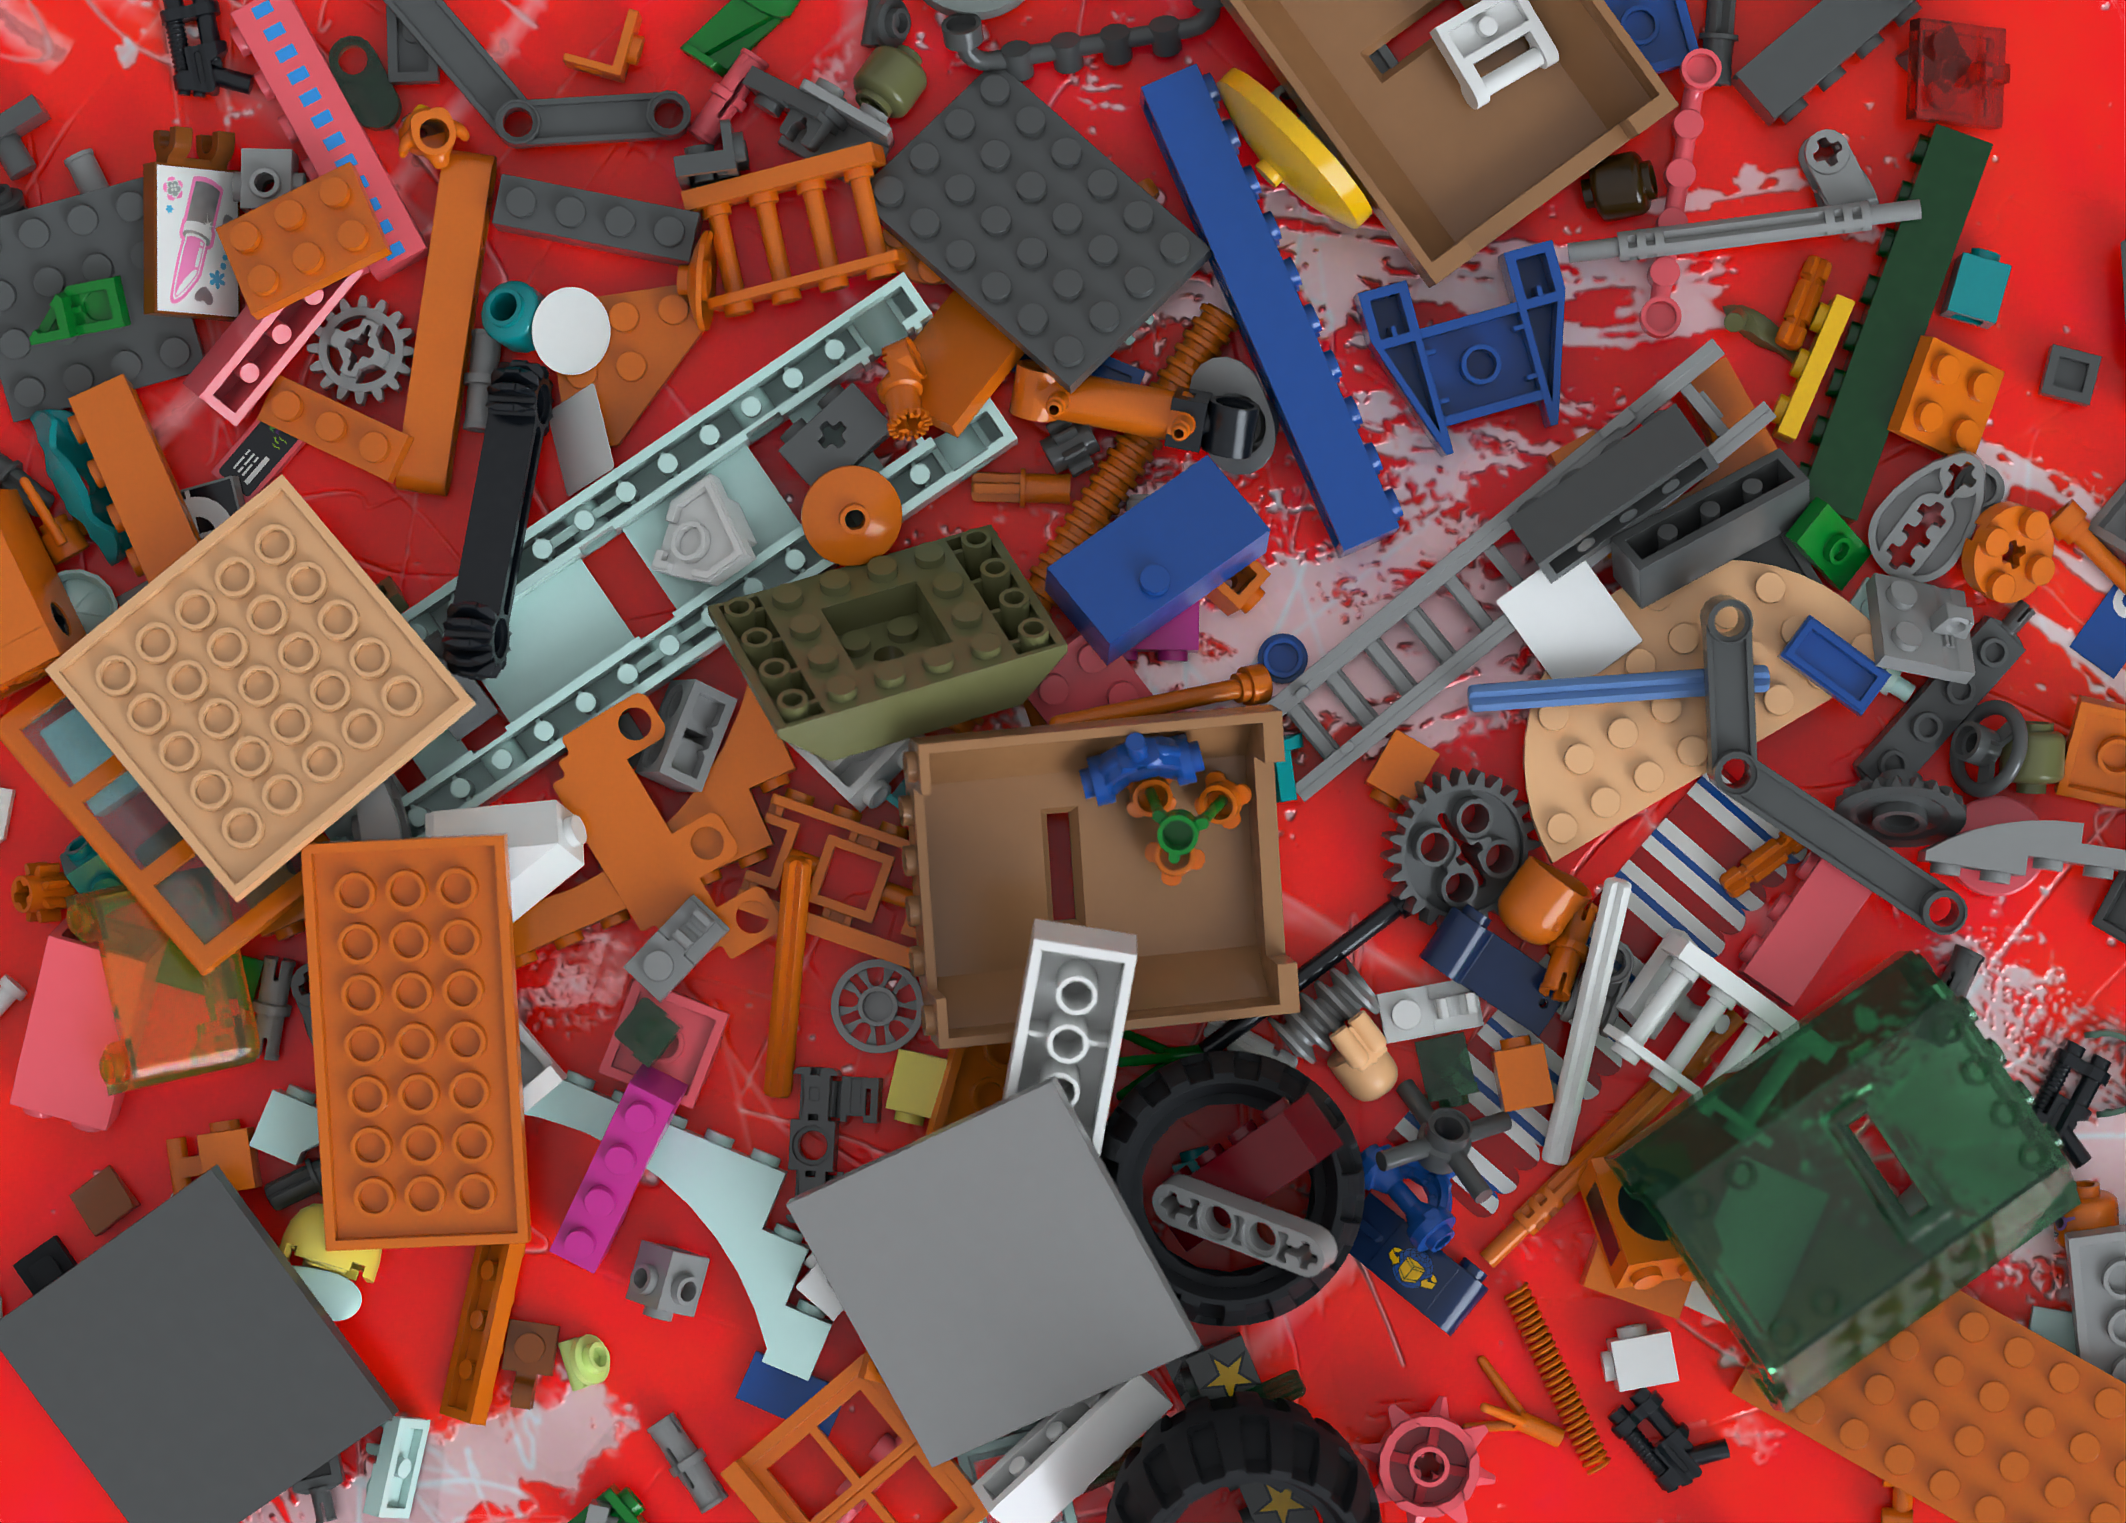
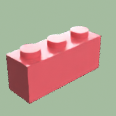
[1737,851,1872,1006]

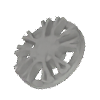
[831,959,924,1053]

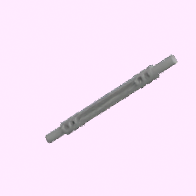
[1567,199,1922,263]

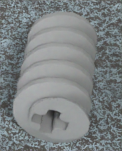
[1267,957,1380,1064]

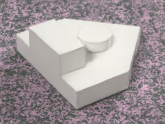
[650,473,757,586]

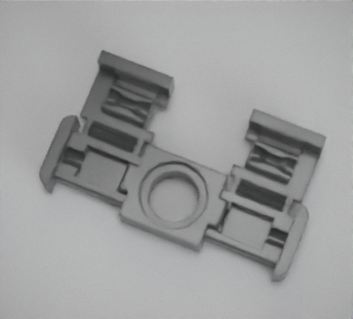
[786,1066,883,1223]

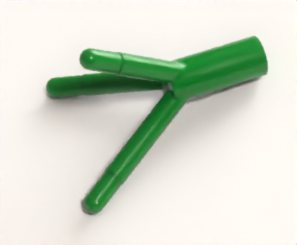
[1116,1030,1203,1100]

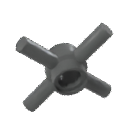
[1376,1079,1512,1204]

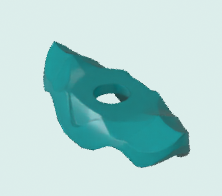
[30,409,132,566]

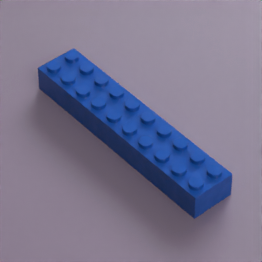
[1139,63,1404,559]

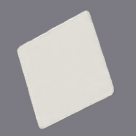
[549,383,614,496]

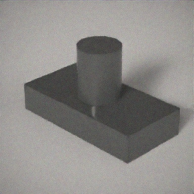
[0,94,52,181]

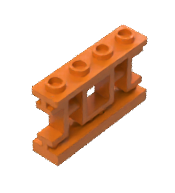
[737,787,916,969]

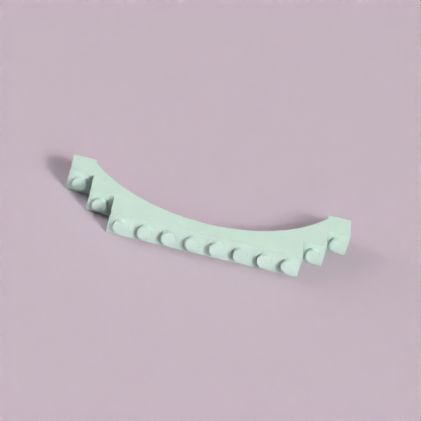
[249,1070,834,1381]

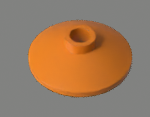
[677,230,717,331]
[801,465,902,566]

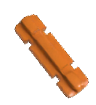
[1775,255,1832,352]
[1719,831,1806,898]

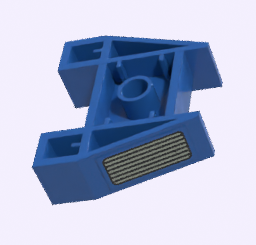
[1353,240,1565,457]

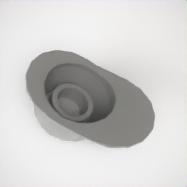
[1190,356,1279,475]

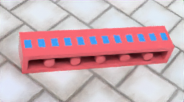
[230,0,429,282]

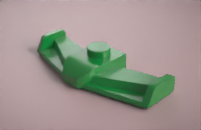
[679,0,801,77]

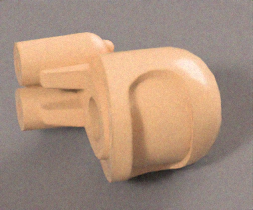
[1327,1010,1398,1102]

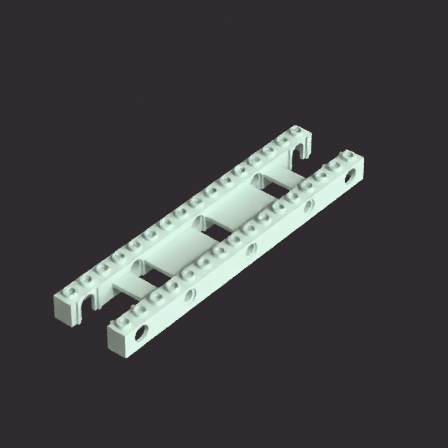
[330,272,1018,841]

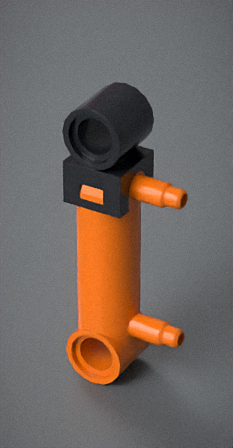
[1009,359,1260,459]

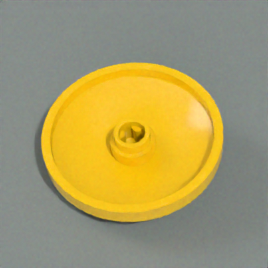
[1216,68,1373,229]

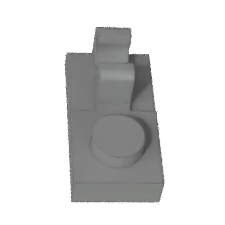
[623,894,730,1003]

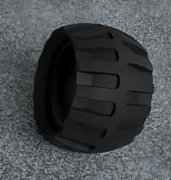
[1100,1051,1365,1326]
[1106,1391,1382,1523]

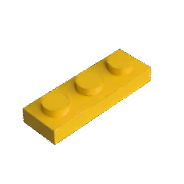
[1771,294,1856,444]

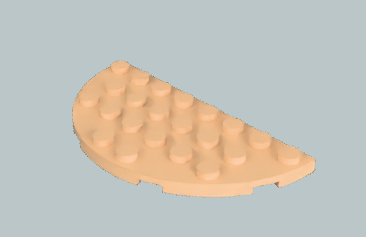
[1522,560,1875,864]

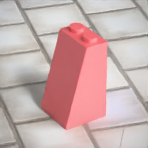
[9,909,168,1132]

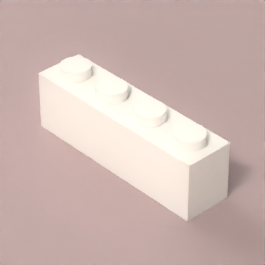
[972,1372,1174,1523]

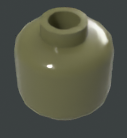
[853,45,927,118]
[1999,721,2066,794]

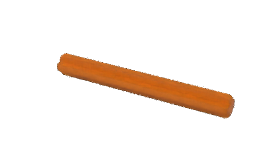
[764,856,812,1098]

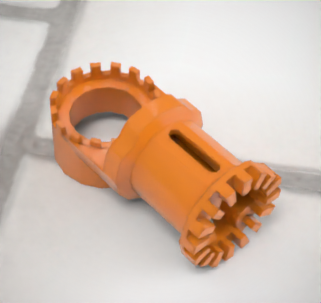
[877,337,933,441]

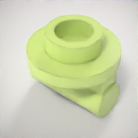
[557,1334,610,1391]

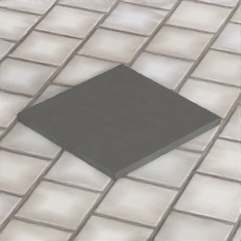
[0,1164,399,1523]

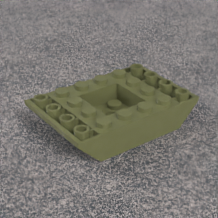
[708,524,1068,762]

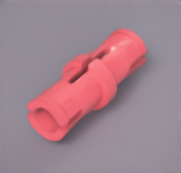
[687,47,770,146]

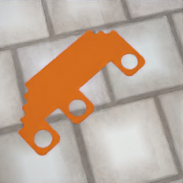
[553,693,779,959]

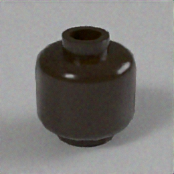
[1581,151,1658,222]

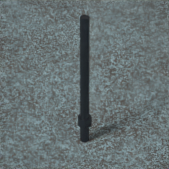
[1198,893,1411,1053]

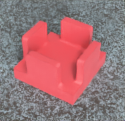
[598,979,730,1109]

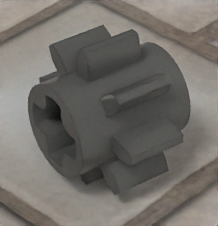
[1039,420,1101,478]

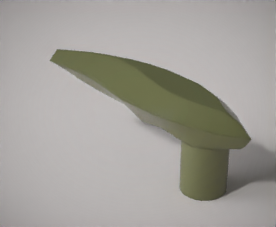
[1722,305,1798,364]

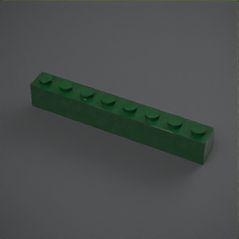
[1798,124,1993,525]

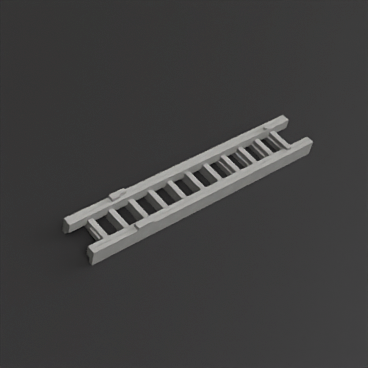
[1265,338,1777,802]

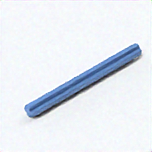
[1467,665,1770,712]

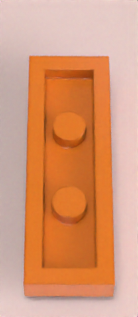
[256,375,414,483]

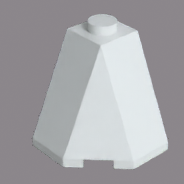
[425,800,587,923]

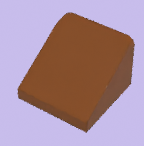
[69,1165,141,1237]

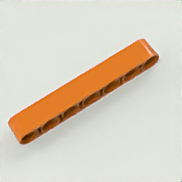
[396,150,497,496]

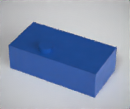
[1045,454,1270,666]

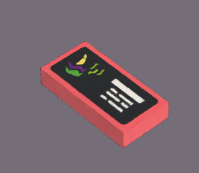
[211,420,305,503]

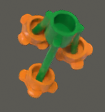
[1126,771,1252,886]

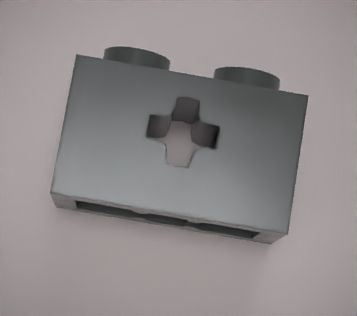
[778,382,890,487]

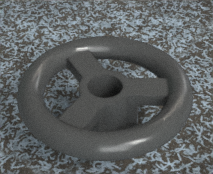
[1949,700,2028,798]

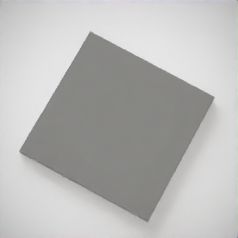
[786,1076,1201,1468]

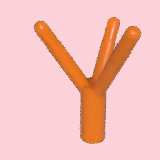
[1462,1355,1565,1448]

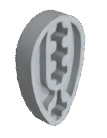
[1868,451,1986,583]

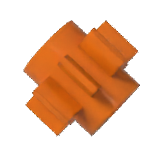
[11,862,75,923]

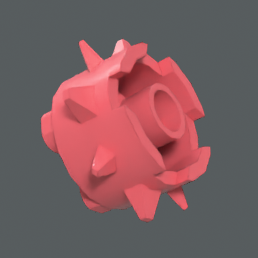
[1359,1396,1496,1523]

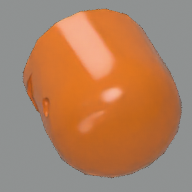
[1497,855,1592,945]

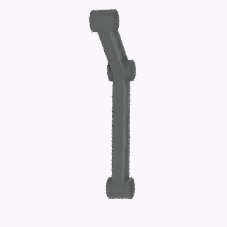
[382,0,692,149]
[1700,594,1968,935]

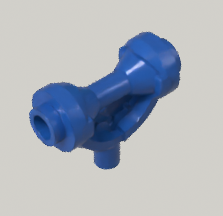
[1079,732,1205,807]
[1360,1144,1456,1253]

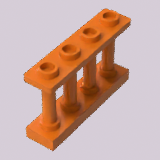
[681,141,909,318]

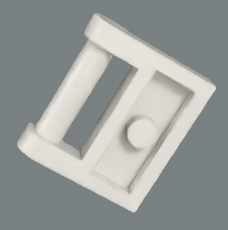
[1429,0,1559,110]

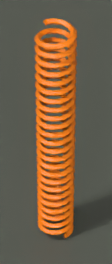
[1503,1282,1611,1475]

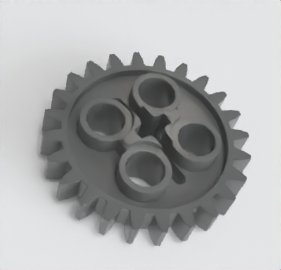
[1380,767,1541,927]

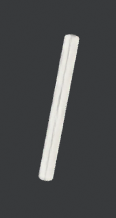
[1542,877,1632,1166]

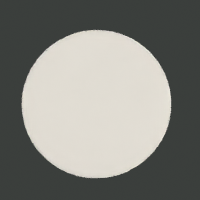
[532,287,611,375]

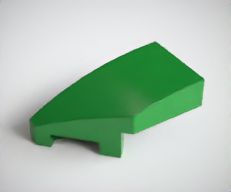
[29,275,131,345]

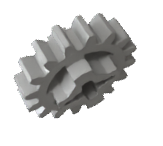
[307,295,415,406]

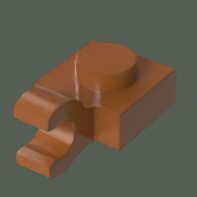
[502,1319,561,1410]

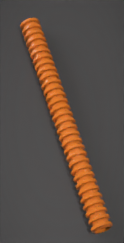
[948,303,1239,733]

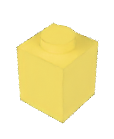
[885,1048,948,1126]

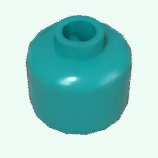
[481,281,546,353]

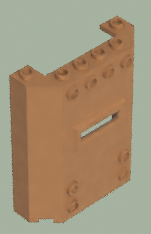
[1220,0,1679,288]
[898,704,1300,1050]

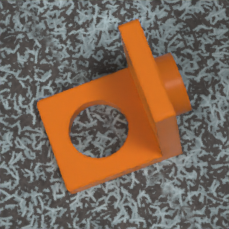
[563,8,645,83]

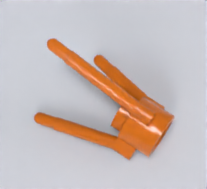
[19,476,90,565]

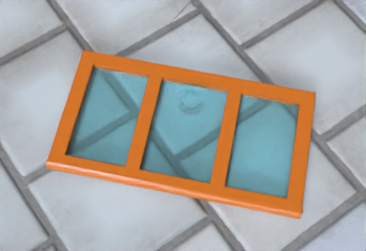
[0,680,329,976]

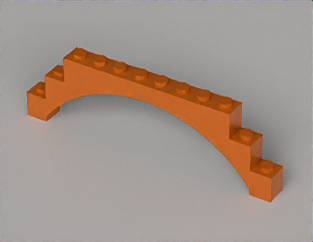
[245,684,797,969]

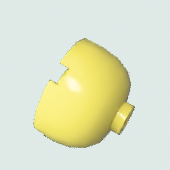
[279,1203,382,1283]

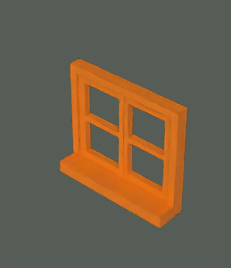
[720,1354,989,1523]

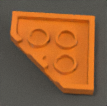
[557,285,704,448]

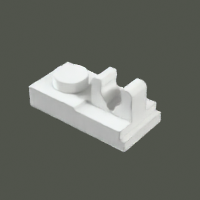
[1376,980,1484,1044]

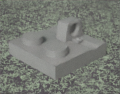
[1866,573,1975,685]

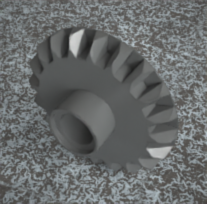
[1834,769,1967,848]

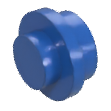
[1257,633,1308,684]

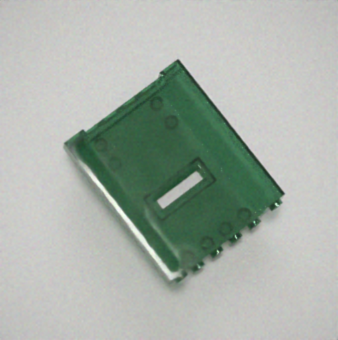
[1604,950,2081,1413]

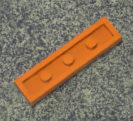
[439,1243,526,1426]

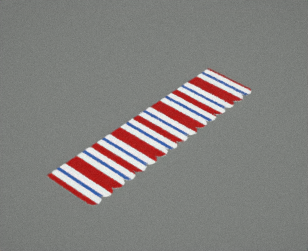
[1386,768,1807,1218]

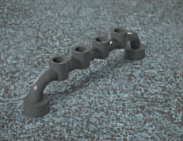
[941,0,1223,82]

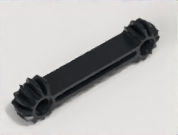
[441,360,555,680]

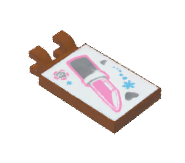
[143,126,240,322]

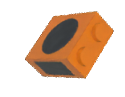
[1578,1143,1723,1290]

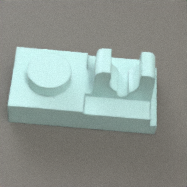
[363,1416,431,1519]

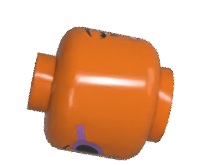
[2053,1180,2119,1249]

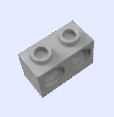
[635,679,738,792]

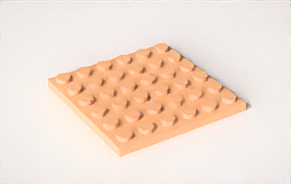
[44,474,476,902]

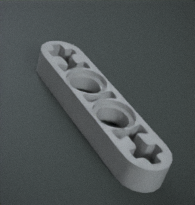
[1152,1174,1337,1277]

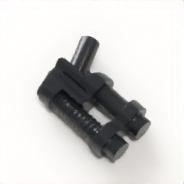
[160,0,254,98]
[2020,1040,2112,1169]
[1607,1387,1730,1493]

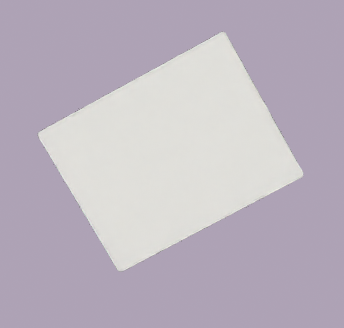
[1496,560,1642,679]

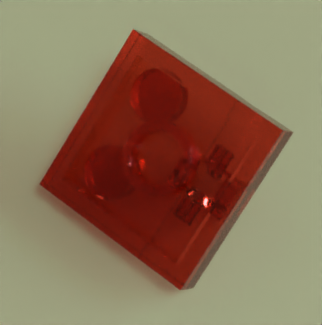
[1906,18,2011,130]

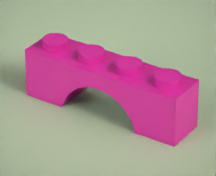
[549,1063,688,1274]

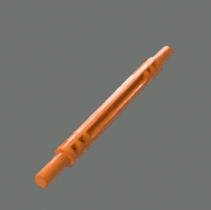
[1480,1009,1744,1268]

